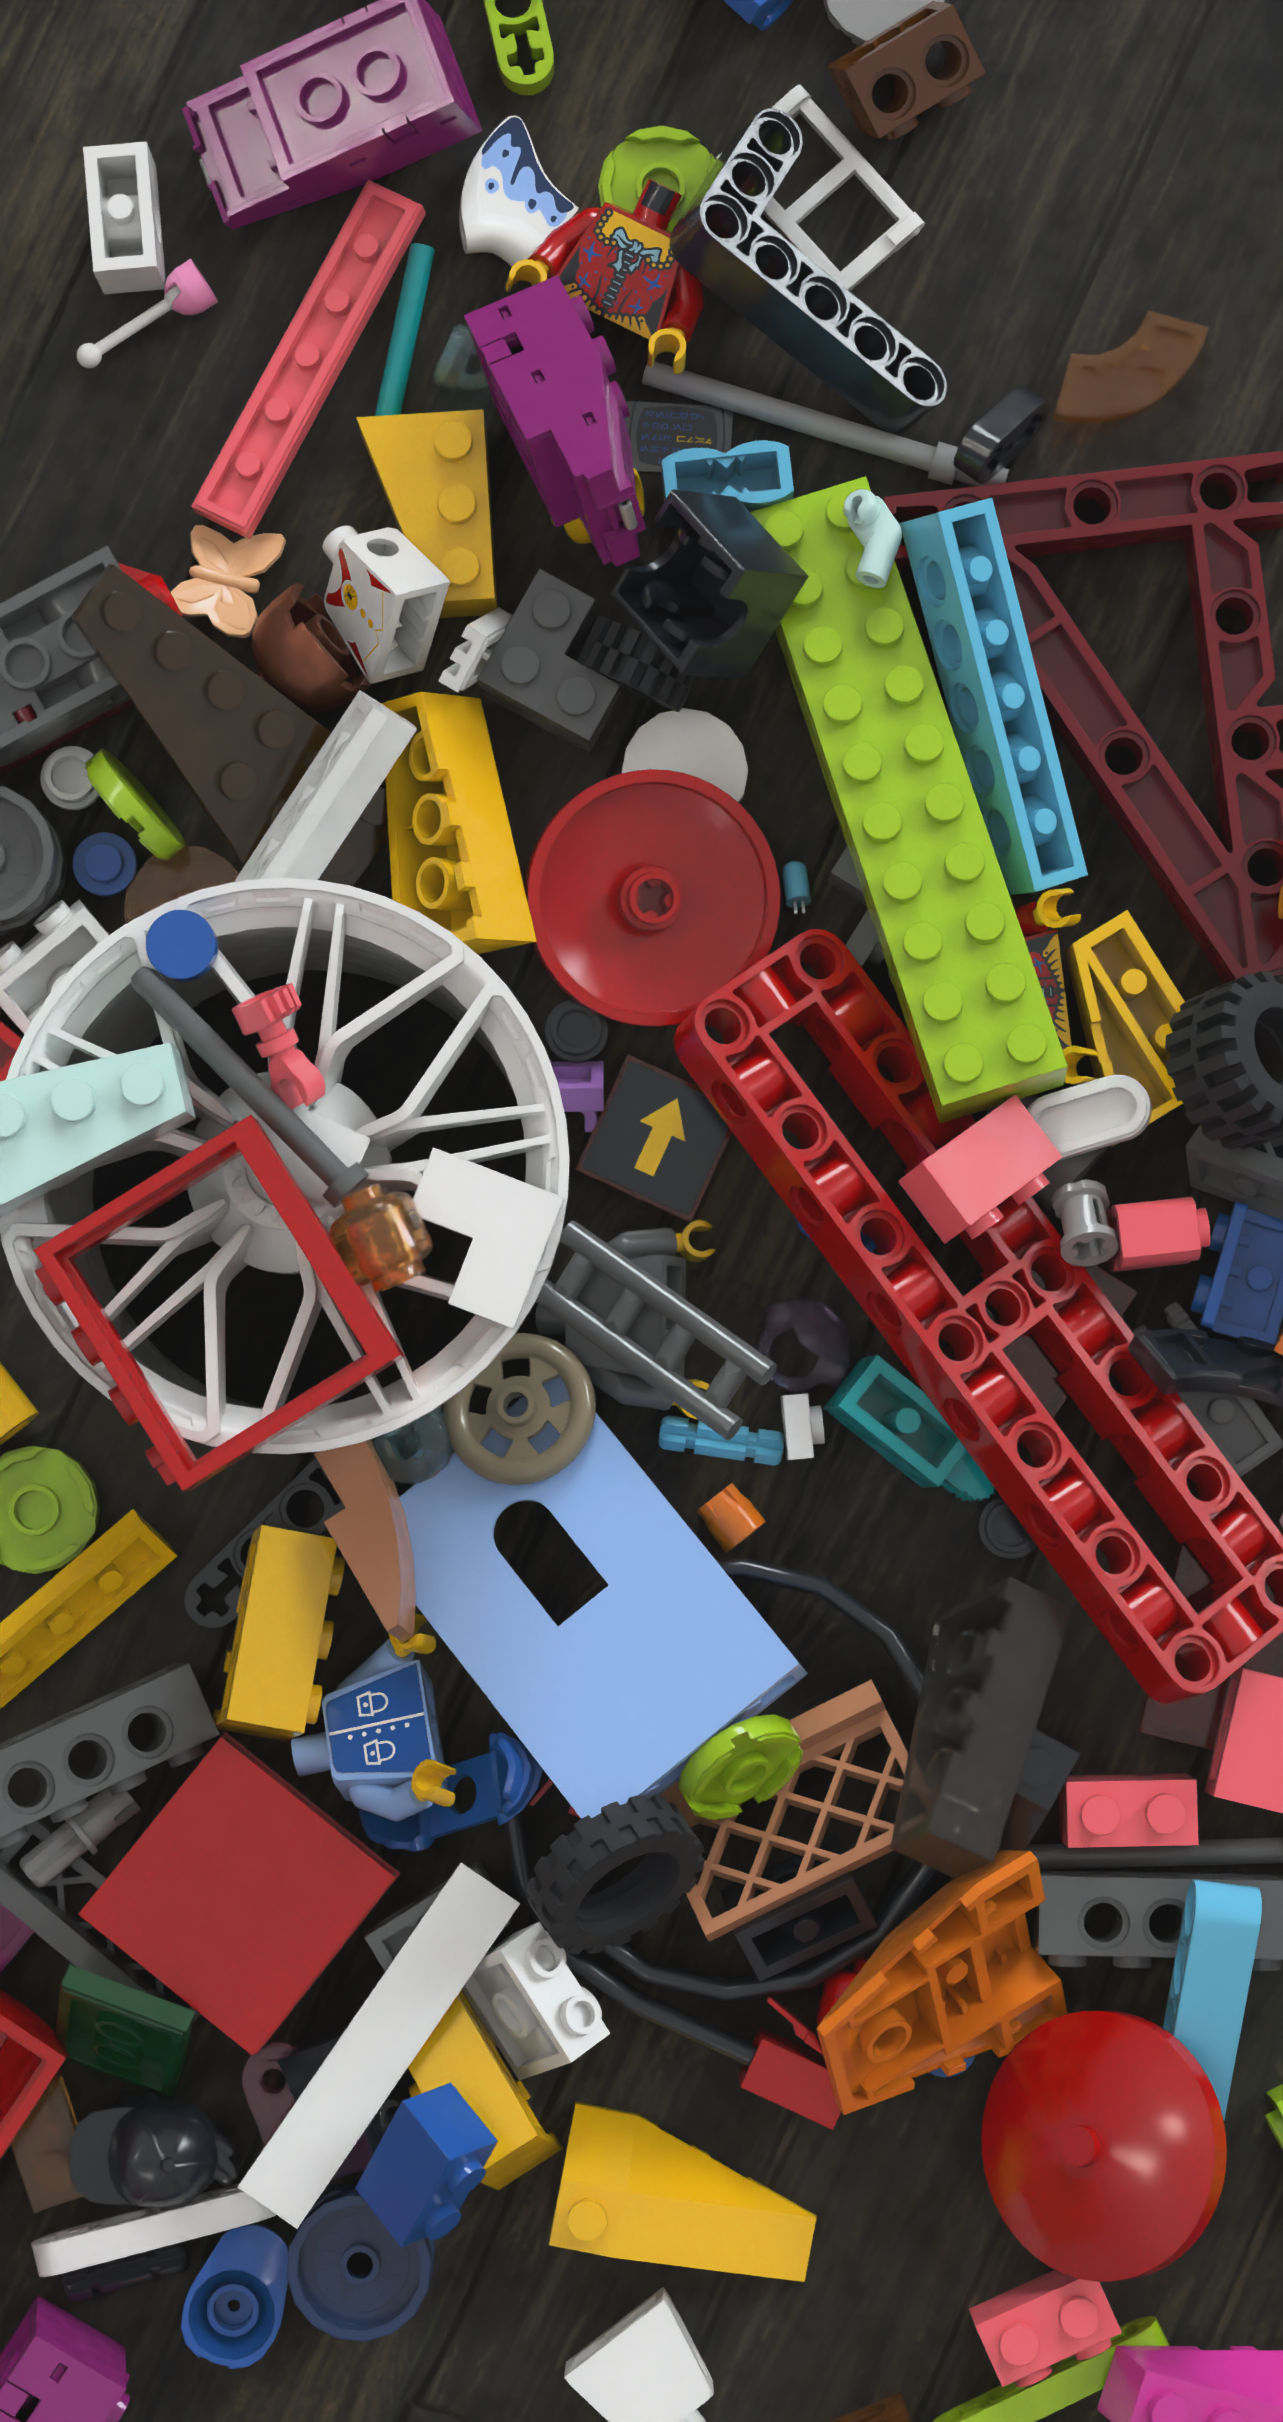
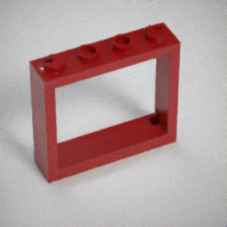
[34,1115,405,1491]

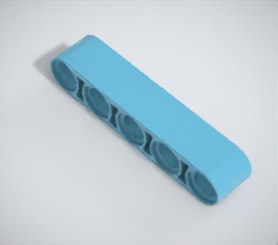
[1163,1879,1262,2120]

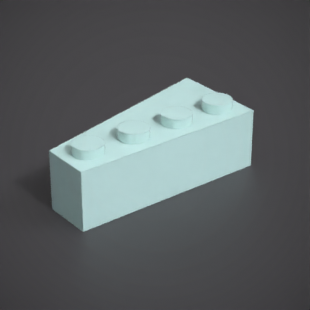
[0,1042,196,1218]

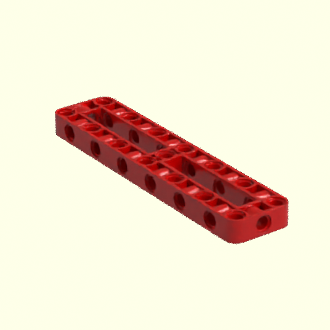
[674,929,1283,1705]

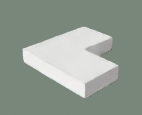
[408,1147,564,1329]

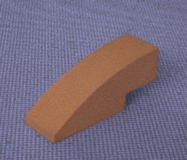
[314,1439,416,1643]

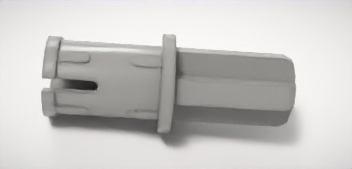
[19,1787,141,1888]

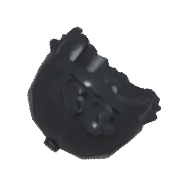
[68,2091,237,2208]

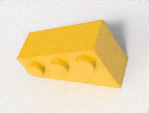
[408,1990,563,2190]

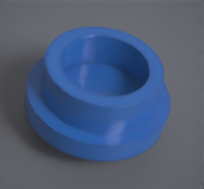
[73,832,137,897]

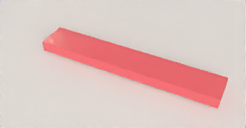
[191,180,426,539]

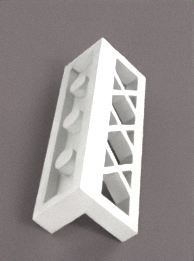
[234,690,417,882]

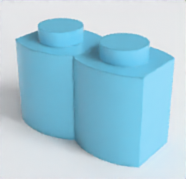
[661,440,794,526]

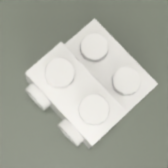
[0,899,109,1034]
[461,1922,610,2081]

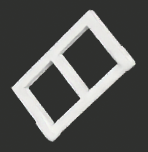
[716,84,925,291]

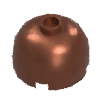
[252,583,374,714]

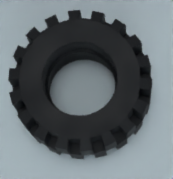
[1165,971,1283,1150]

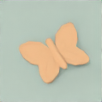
[171,525,286,638]

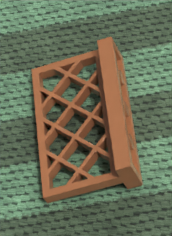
[659,1680,944,1942]

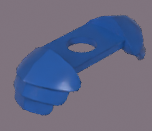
[359,1733,543,1852]

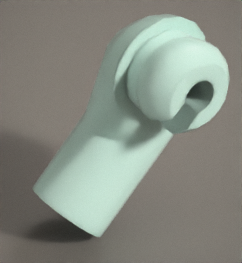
[843,489,902,588]

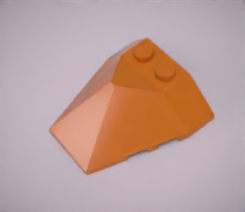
[816,1850,1068,2115]

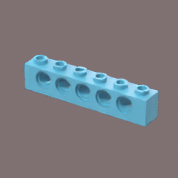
[900,498,1088,895]

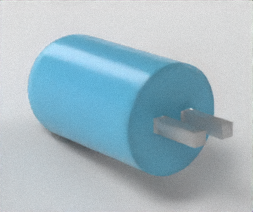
[782,861,811,915]

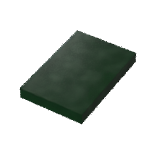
[55,1965,195,2097]

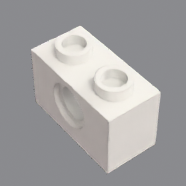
[83,141,166,295]

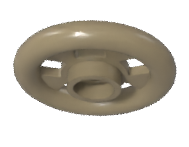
[443,1333,596,1485]

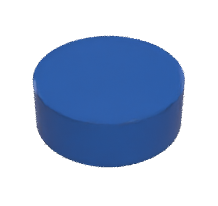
[146,910,218,982]

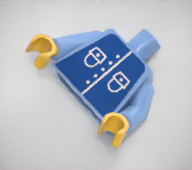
[291,1613,456,1822]

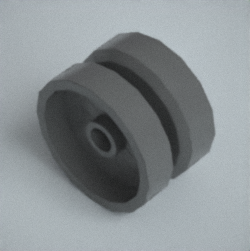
[0,786,68,936]

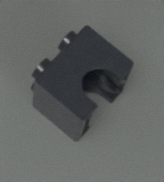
[610,489,809,679]

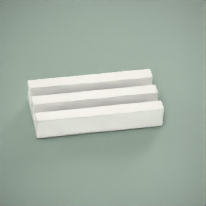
[439,607,513,692]

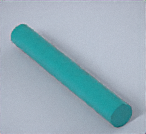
[375,243,435,416]

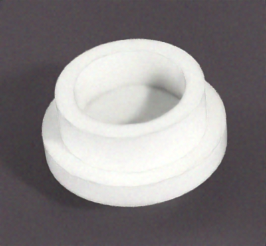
[40,746,100,810]

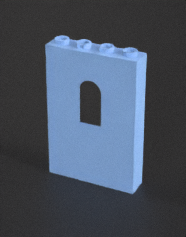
[399,1377,808,1819]

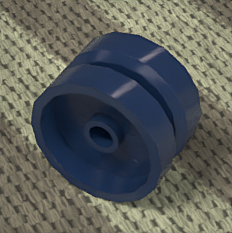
[287,2178,436,2342]

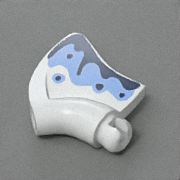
[459,115,579,267]

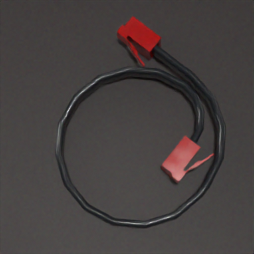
[504,1557,955,2130]

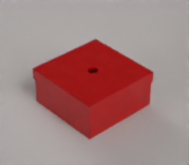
[78,1732,401,2056]

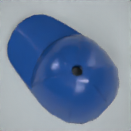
[181,2223,289,2369]

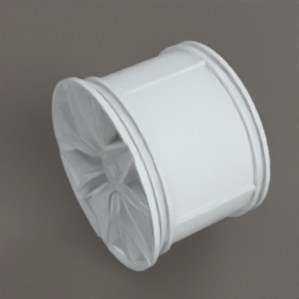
[0,878,570,1454]

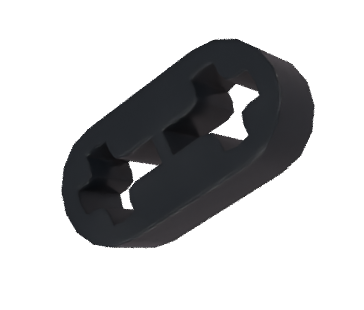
[953,386,1050,484]

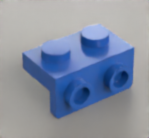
[1190,1201,1283,1344]

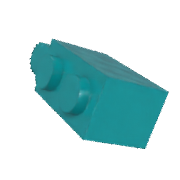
[823,1355,995,1501]

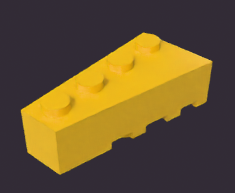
[381,692,537,954]

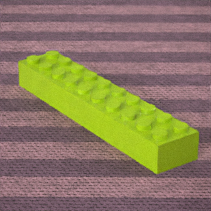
[750,476,1068,1124]

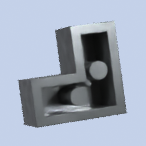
[477,569,621,754]

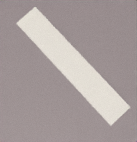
[238,1863,520,2229]

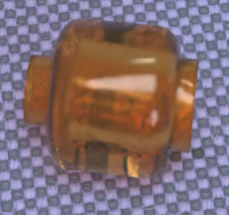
[329,1184,433,1294]

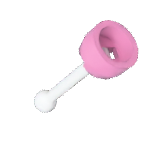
[77,258,218,368]

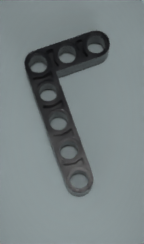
[670,108,947,434]

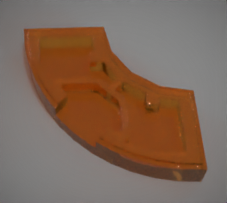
[1053,311,1209,423]

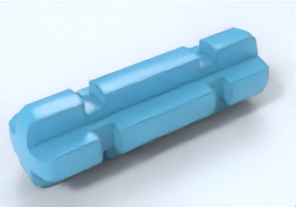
[658,1415,784,1466]

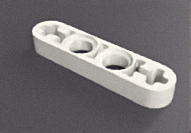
[31,2183,276,2277]

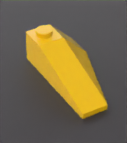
[549,2102,817,2282]

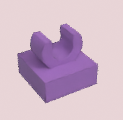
[550,1061,604,1132]

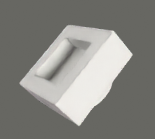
[780,1393,825,1460]

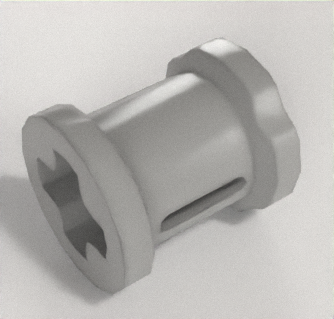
[1051,1180,1119,1267]

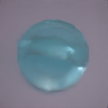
[432,324,488,391]

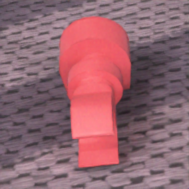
[232,983,325,1110]

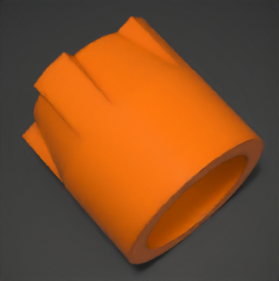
[697,1483,766,1553]

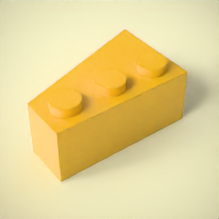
[356,409,497,618]
[1065,910,1185,1148]
[213,1525,345,1741]

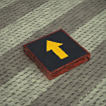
[575,1054,732,1223]

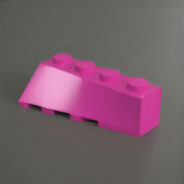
[1097,2346,1283,2422]

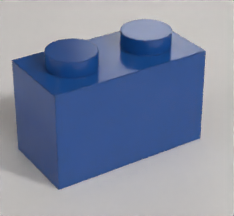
[355,2082,498,2248]

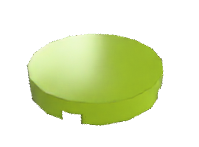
[598,126,716,232]
[85,748,185,861]
[0,1446,101,1574]
[678,1714,803,1820]

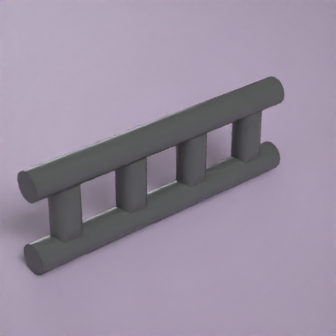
[536,1221,777,1441]

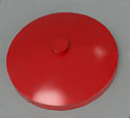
[525,769,780,1026]
[981,2011,1227,2282]

